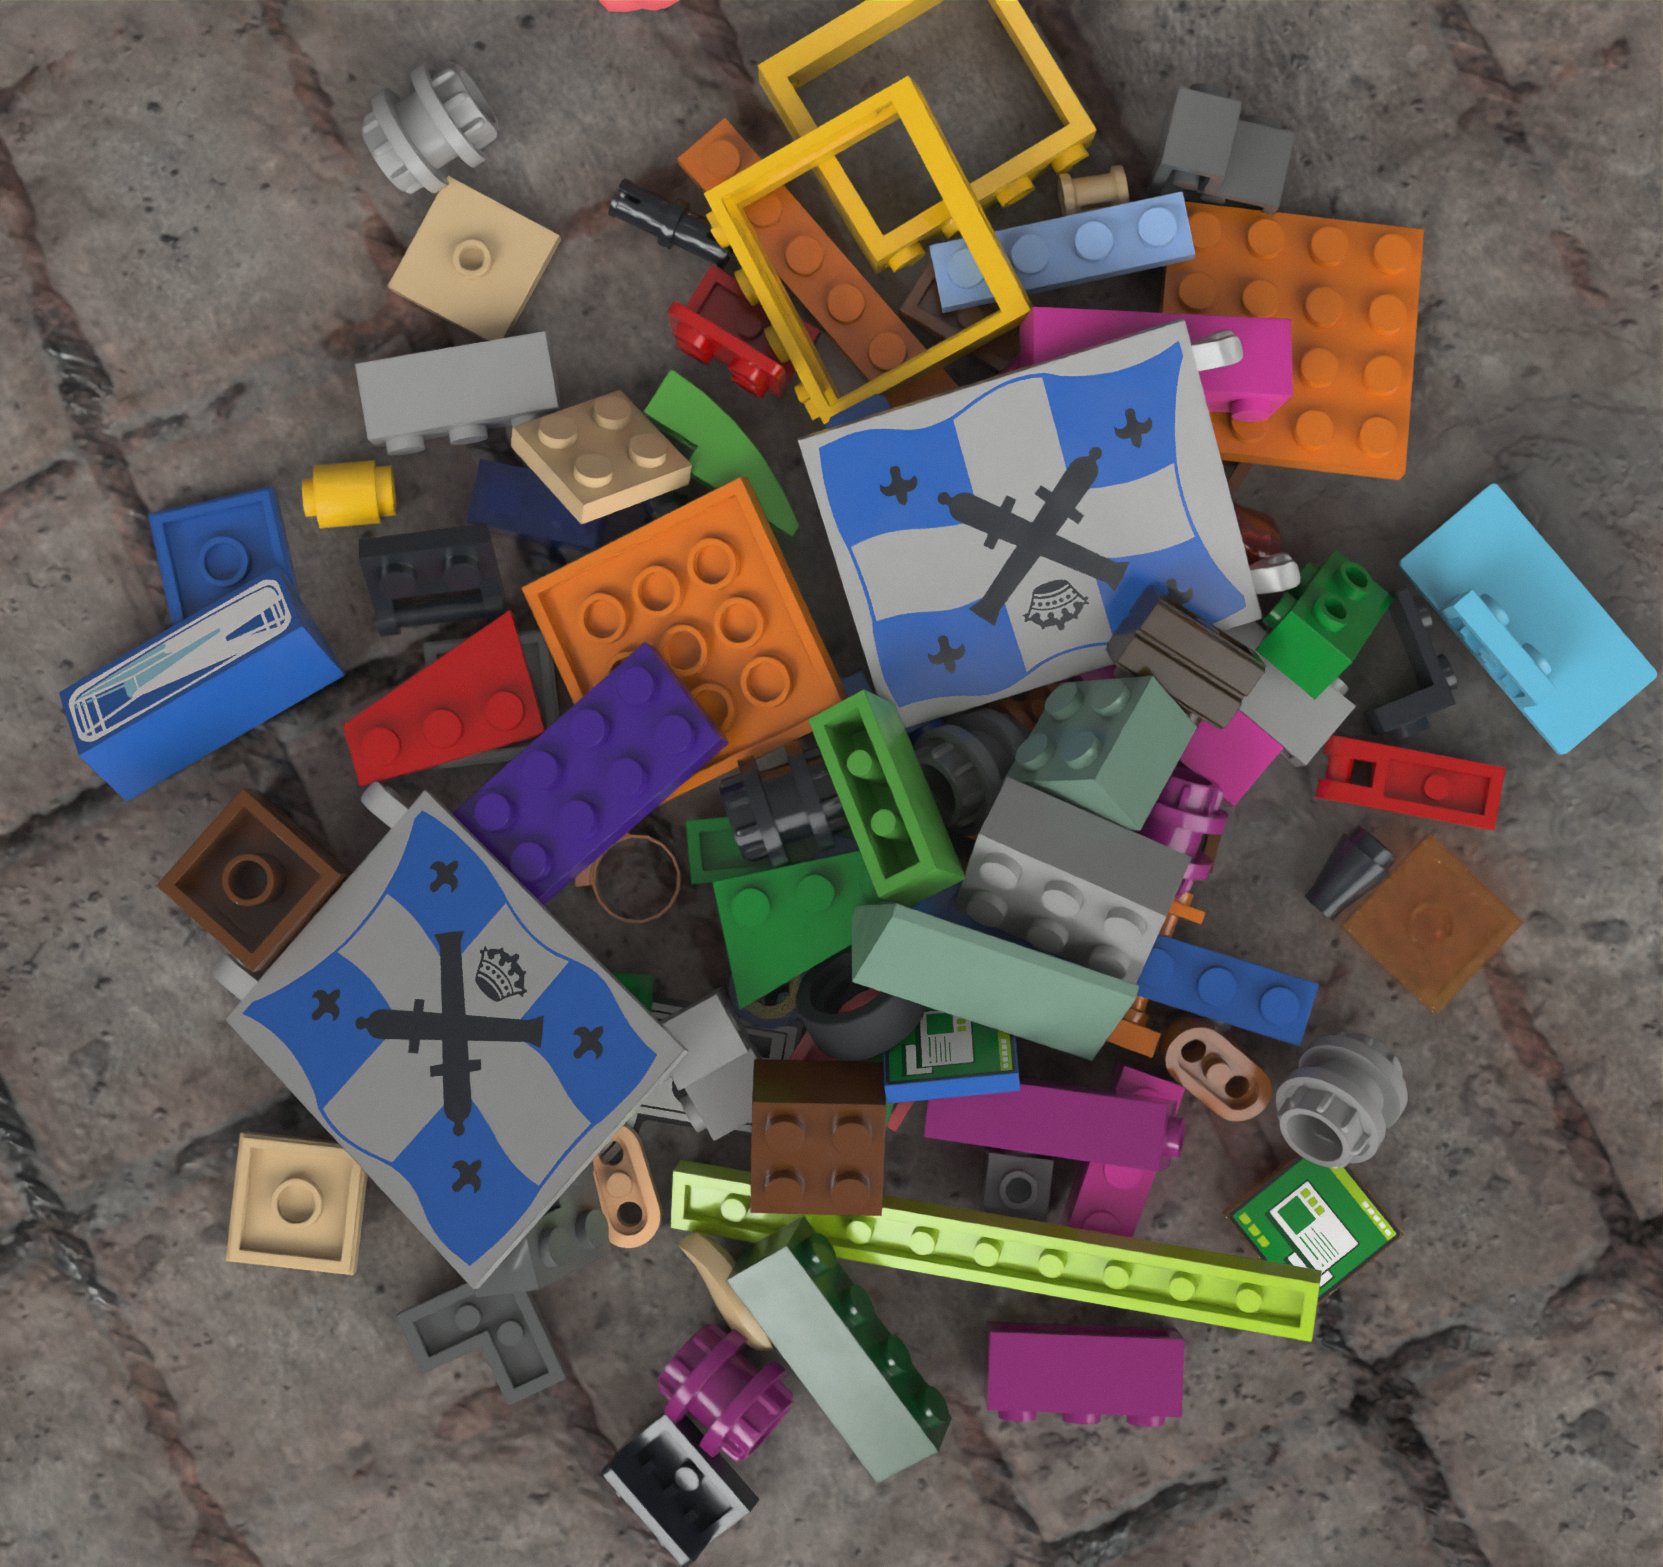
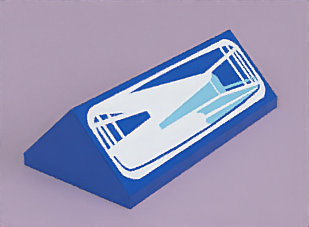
[59,564,346,801]

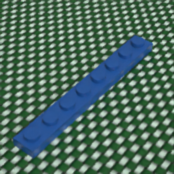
[814,834,1319,1046]

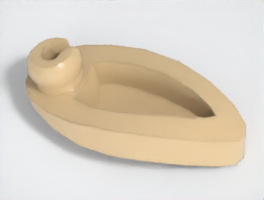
[676,1231,774,1352]

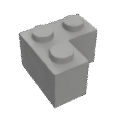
[660,987,762,1141]

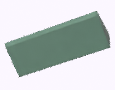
[852,904,1139,1061]

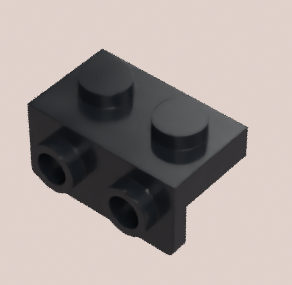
[602,1411,759,1567]

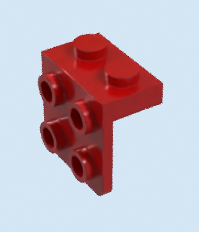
[666,265,820,399]

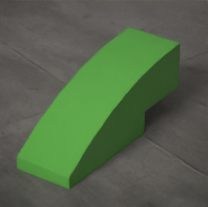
[644,369,800,544]

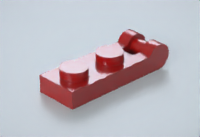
[1315,735,1506,830]

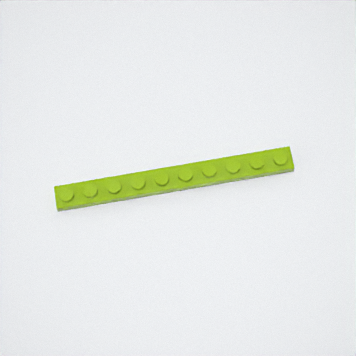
[671,1160,1322,1342]

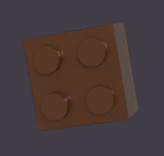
[156,788,352,972]
[750,1059,886,1216]

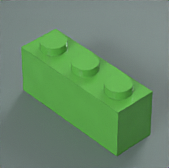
[808,690,966,907]

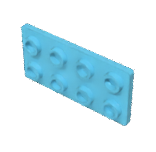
[1398,483,1657,755]

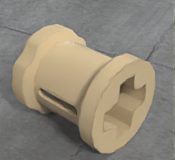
[1057,165,1129,217]

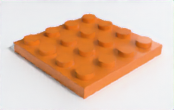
[1159,202,1424,480]
[522,477,848,806]

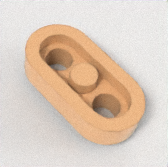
[593,1123,662,1248]

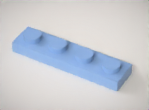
[929,191,1195,313]

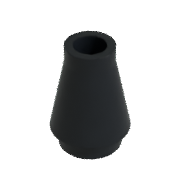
[1304,825,1398,921]

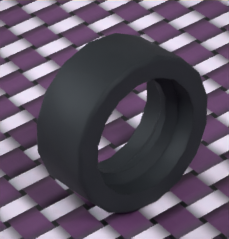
[795,944,926,1061]

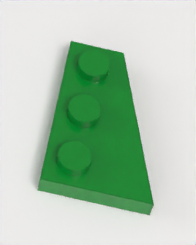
[713,850,918,1009]

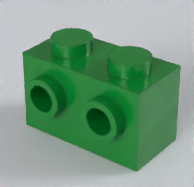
[1255,549,1394,700]

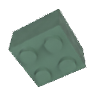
[1002,676,1197,830]

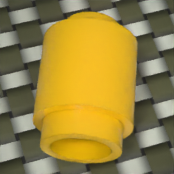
[302,460,397,529]

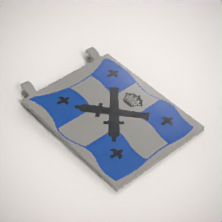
[797,318,1301,728]
[211,781,689,1289]

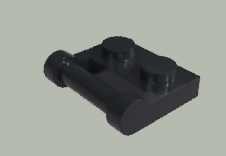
[359,523,507,637]

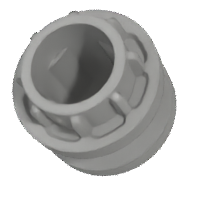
[361,61,500,194]
[1276,1032,1408,1168]

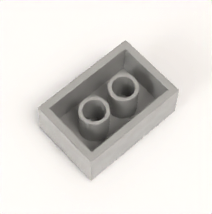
[953,777,1192,984]

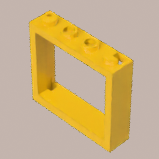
[757,0,1097,275]
[703,75,1034,425]

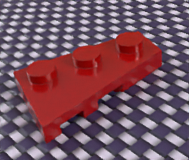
[343,610,546,787]

